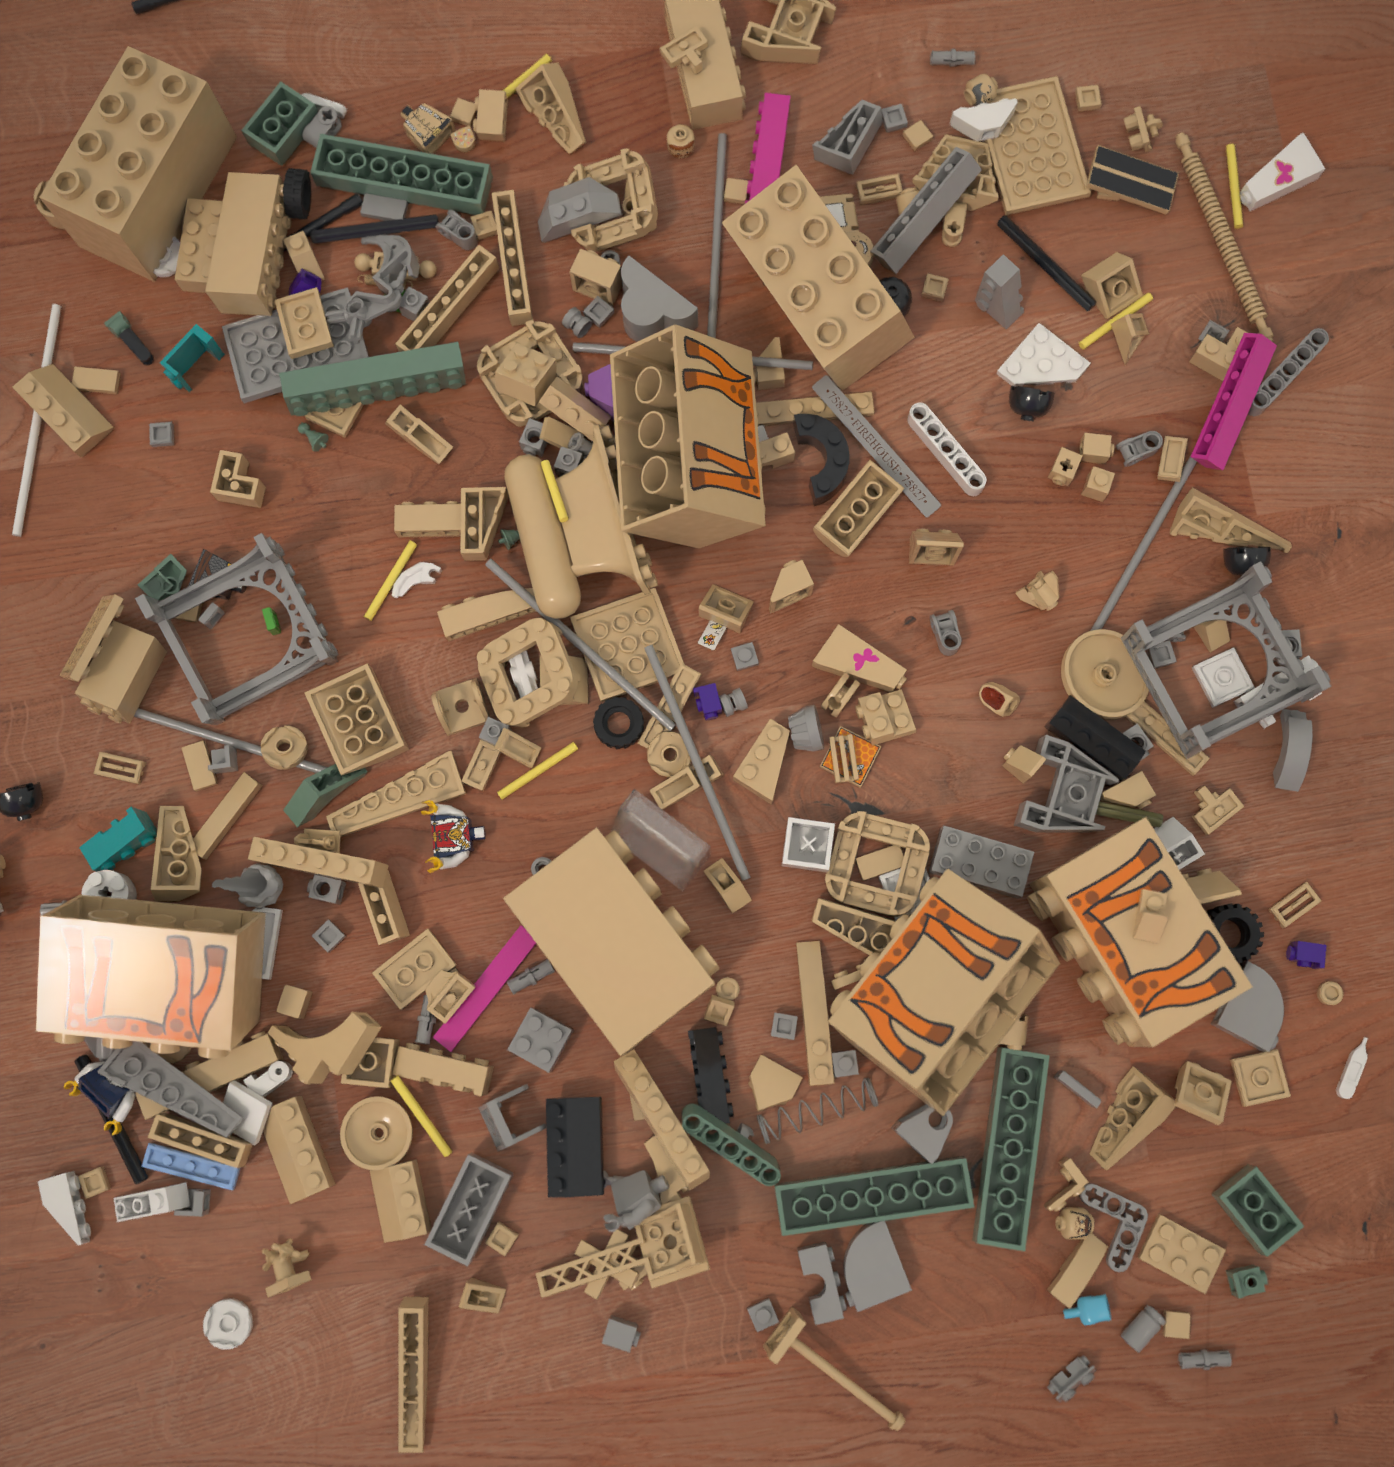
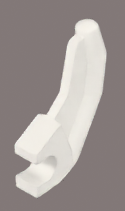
[392,562,442,598]

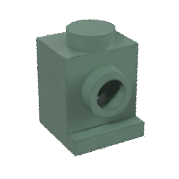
[1225,1264,1268,1299]

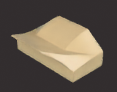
[425,970,475,1024]

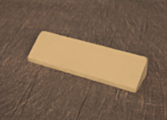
[193,772,263,860]

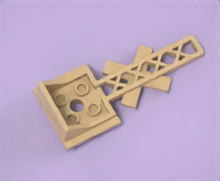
[536,1196,710,1299]

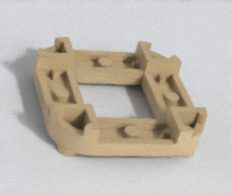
[564,149,658,251]
[477,320,583,427]
[477,618,581,728]
[825,811,930,917]

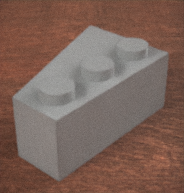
[812,100,882,175]
[975,254,1024,330]

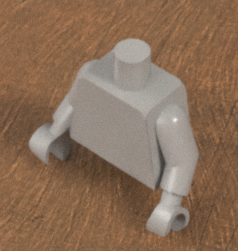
[603,1170,669,1232]

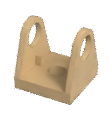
[431,678,490,736]

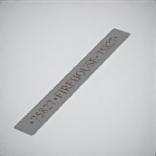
[812,375,941,517]

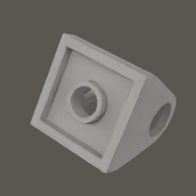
[479,1084,546,1151]
[891,1104,953,1164]

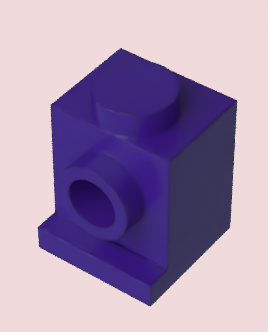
[693,683,722,720]
[1286,941,1326,969]

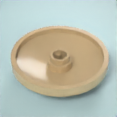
[1061,629,1149,719]

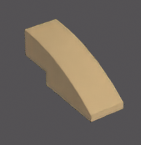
[385,405,453,464]
[649,755,724,810]
[1047,1233,1108,1309]

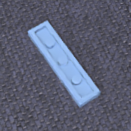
[141,1143,241,1190]

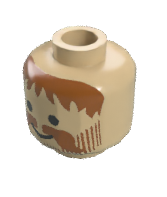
[667,125,695,158]

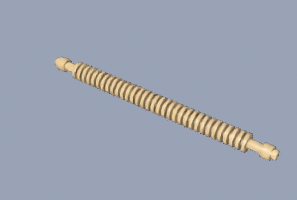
[1175,132,1274,342]

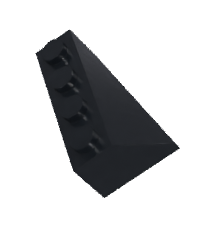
[688,1027,734,1124]

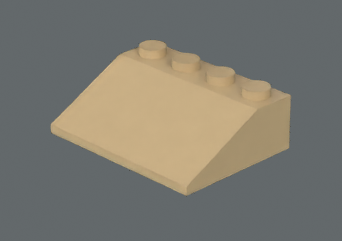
[305,664,409,775]

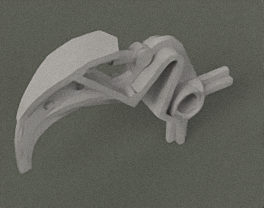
[326,235,420,344]

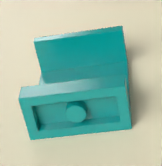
[160,324,225,393]

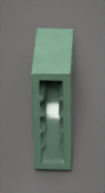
[283,764,368,827]

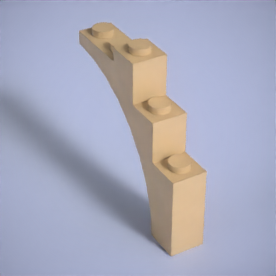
[619,1135,688,1290]

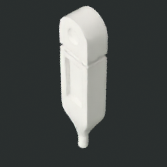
[301,93,347,118]
[1336,1037,1368,1099]

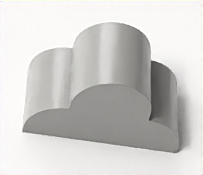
[621,256,698,342]

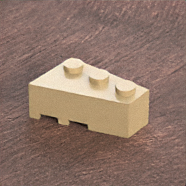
[460,487,509,561]
[733,719,790,805]

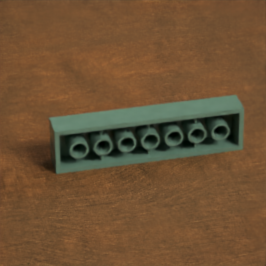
[310,134,493,215]
[279,342,466,416]
[972,1047,1050,1251]
[774,1156,974,1236]

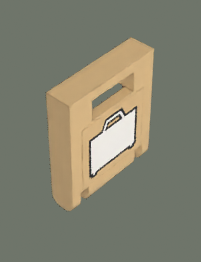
[820,194,860,233]

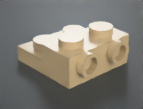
[855,689,916,746]
[1174,1061,1232,1125]

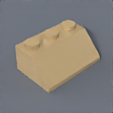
[370,1159,432,1243]

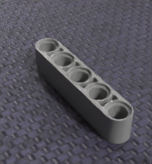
[1248,328,1329,416]

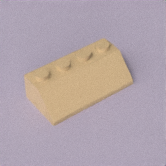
[13,364,115,458]
[263,1096,336,1204]

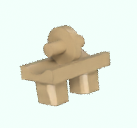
[1124,106,1163,152]

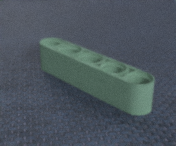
[681,1104,781,1186]

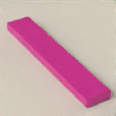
[433,925,537,1052]

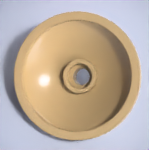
[340,1097,413,1170]

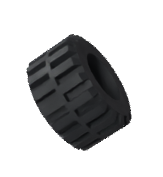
[1206,903,1264,963]

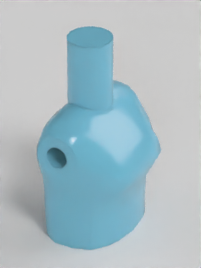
[1063,1294,1112,1325]

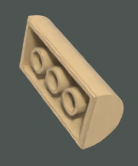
[813,460,904,557]

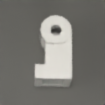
[243,1061,293,1098]

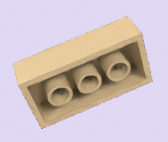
[175,198,223,293]

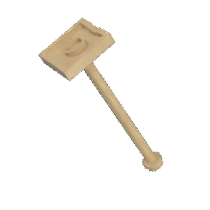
[763,1307,905,1431]

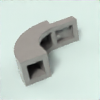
[1273,709,1313,792]

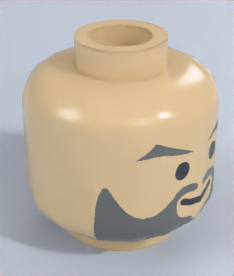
[964,74,998,107]

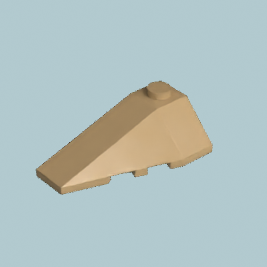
[515,63,586,154]
[151,806,202,901]
[1090,1066,1176,1170]

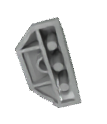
[538,177,622,243]

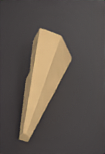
[1170,487,1292,553]

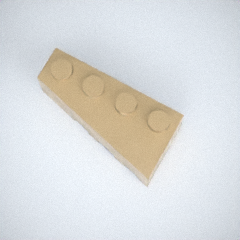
[392,1043,494,1096]

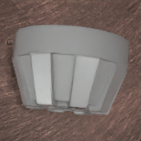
[788,705,824,751]

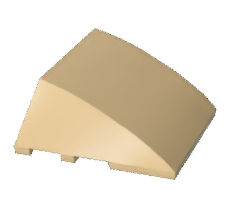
[912,135,999,211]

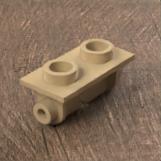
[294,829,341,853]

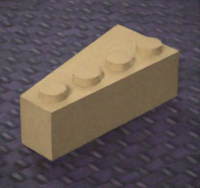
[811,897,896,955]

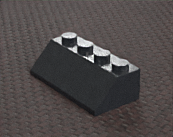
[1044,695,1146,782]
[546,1096,604,1197]

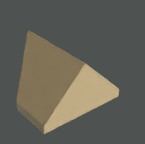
[1111,313,1149,365]

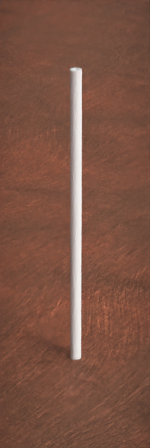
[12,304,61,537]

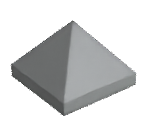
[1198,320,1230,342]

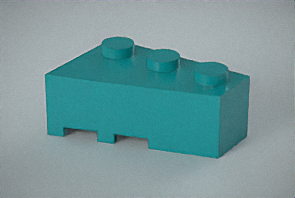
[79,806,157,872]

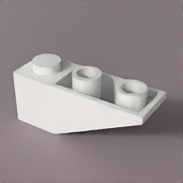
[38,1171,91,1245]
[114,1182,190,1222]

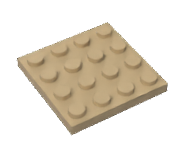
[570,588,684,702]
[59,594,124,682]

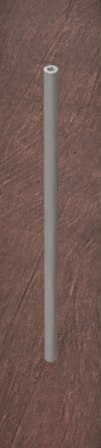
[707,133,727,338]
[573,342,813,370]
[1090,455,1197,631]
[485,559,676,731]
[644,645,751,881]
[134,708,328,773]

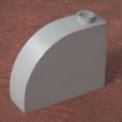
[1211,961,1284,1052]
[843,1221,912,1312]

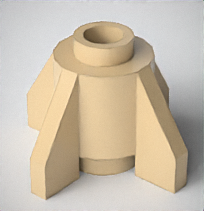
[1016,571,1059,611]

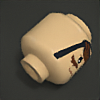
[1056,1207,1094,1240]

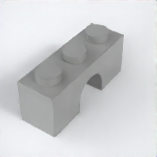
[797,1241,847,1325]

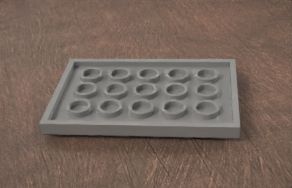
[222,287,369,403]

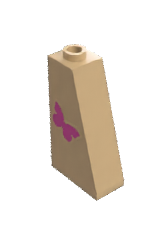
[812,624,907,692]

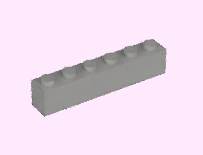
[870,147,982,274]

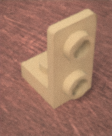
[1043,1157,1088,1212]

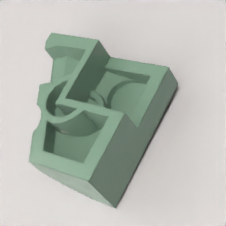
[138,554,187,601]

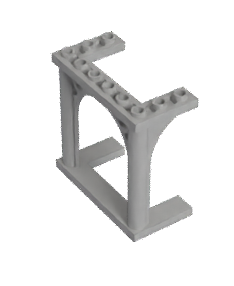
[135,533,339,725]
[1121,562,1331,760]

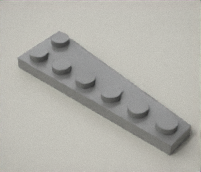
[97,1041,243,1138]

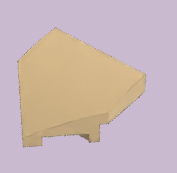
[748,1055,803,1112]

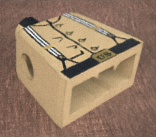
[401,104,455,154]

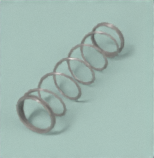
[757,1077,879,1144]

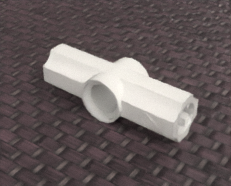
[509,650,538,698]

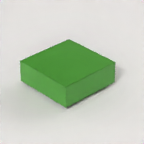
[262,607,282,636]

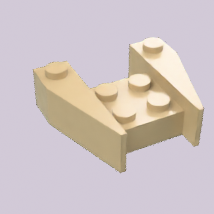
[740,0,836,64]

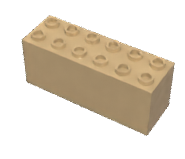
[664,0,746,130]
[205,172,291,316]

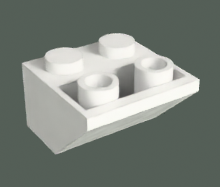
[1153,817,1205,870]

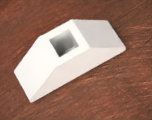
[950,98,1017,142]

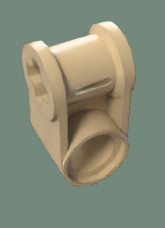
[942,203,967,247]

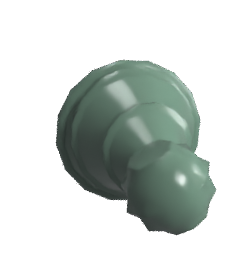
[298,422,329,452]
[498,529,520,550]

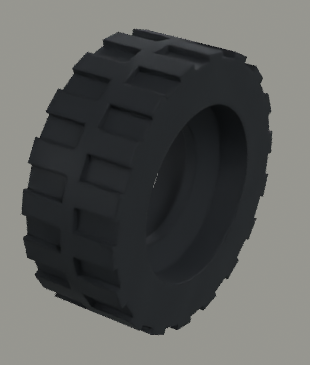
[283,168,312,220]
[593,697,644,749]

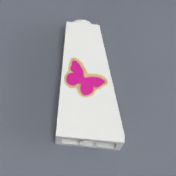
[1240,133,1325,211]

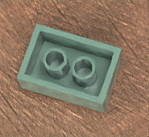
[241,81,318,166]
[1211,1164,1304,1257]

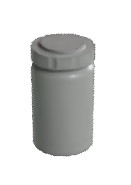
[1120,1305,1166,1353]

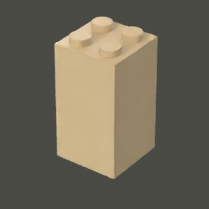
[75,620,167,723]

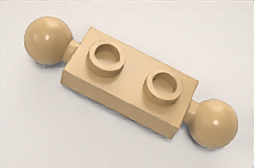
[355,252,437,280]

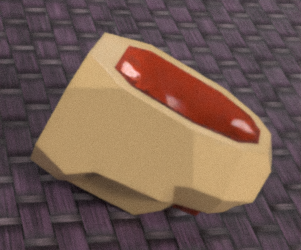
[979,682,1020,717]

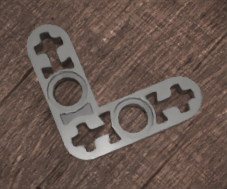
[1079,1183,1148,1272]

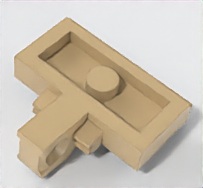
[660,26,708,74]
[1192,786,1244,835]

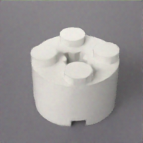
[81,870,137,900]

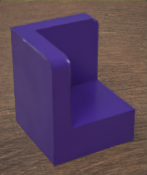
[288,268,321,296]

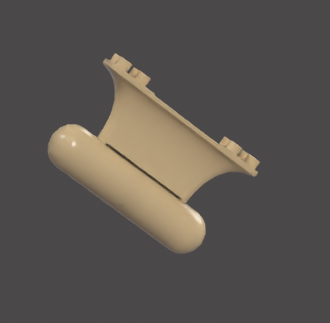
[504,424,658,619]

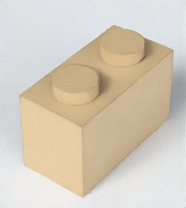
[473,89,508,142]

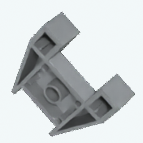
[1014,735,1119,833]

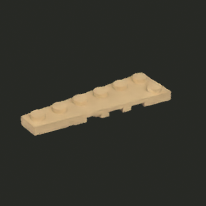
[326,751,466,837]

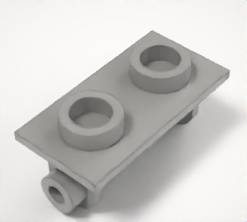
[1047,1355,1096,1403]

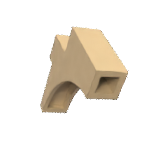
[268,1012,382,1085]

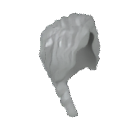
[212,863,283,909]

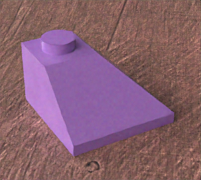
[585,364,614,422]

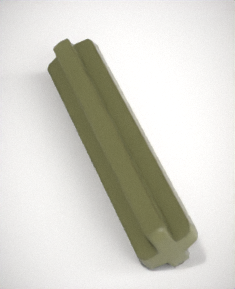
[1096,801,1163,827]

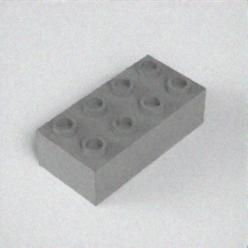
[928,826,1034,899]
[424,1153,514,1266]

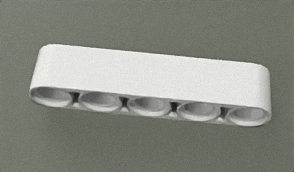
[907,403,987,496]

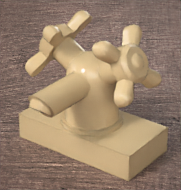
[262,1239,311,1298]

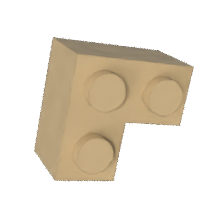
[1189,327,1247,381]
[210,450,266,508]

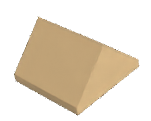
[699,585,754,633]

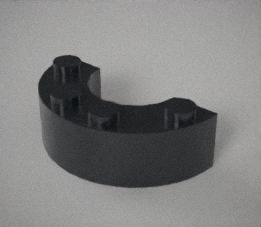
[793,414,850,507]

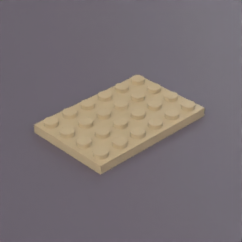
[985,76,1091,215]

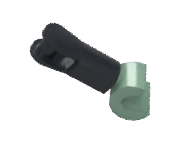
[104,311,154,365]

